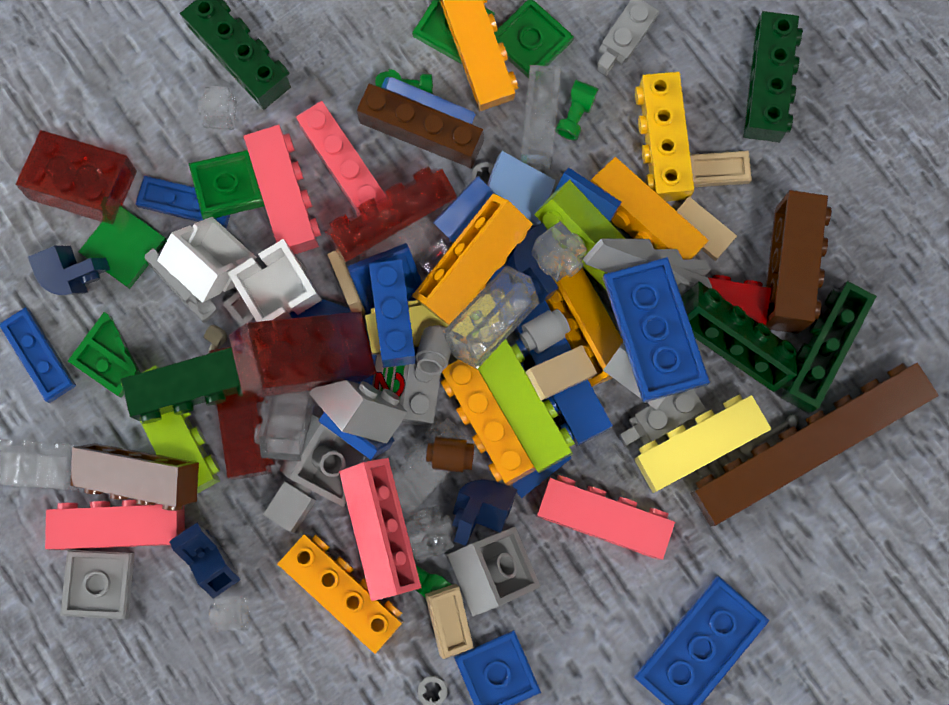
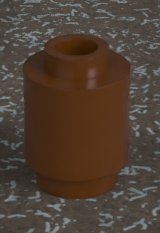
[426,436,475,473]

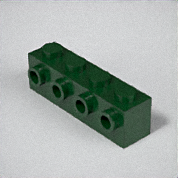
[180,0,291,110]
[743,11,803,143]
[681,281,797,392]
[780,281,877,413]
[121,342,266,424]

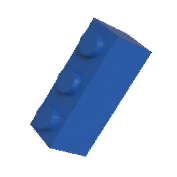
[369,259,416,368]

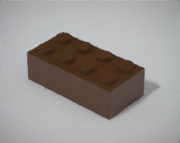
[766,190,832,334]

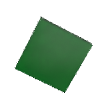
[412,0,495,64]
[494,0,574,81]
[189,150,264,220]
[78,203,167,289]

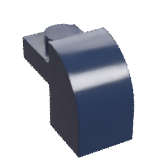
[506,223,561,304]
[28,245,110,295]
[452,479,518,546]
[169,523,241,599]

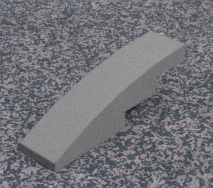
[583,239,711,276]

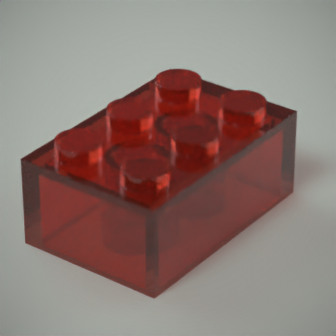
[15,130,137,225]

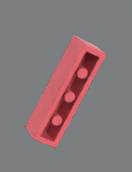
[296,101,392,228]
[244,125,322,255]
[339,458,421,601]
[536,475,675,560]
[45,500,185,550]

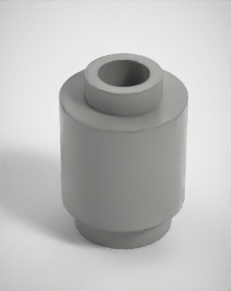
[520,309,570,354]
[416,325,454,375]

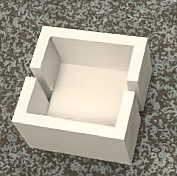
[157,217,257,303]
[227,239,322,329]

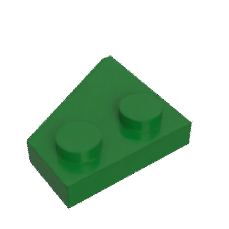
[68,312,140,398]

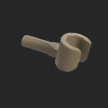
[204,325,227,354]

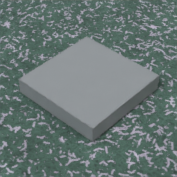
[60,550,135,619]

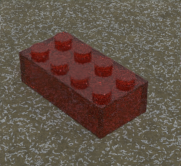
[229,312,376,400]

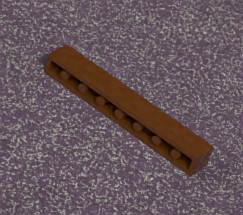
[691,362,939,527]

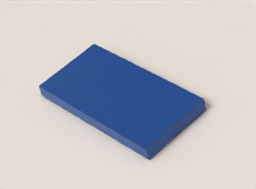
[603,257,710,403]
[634,576,770,705]

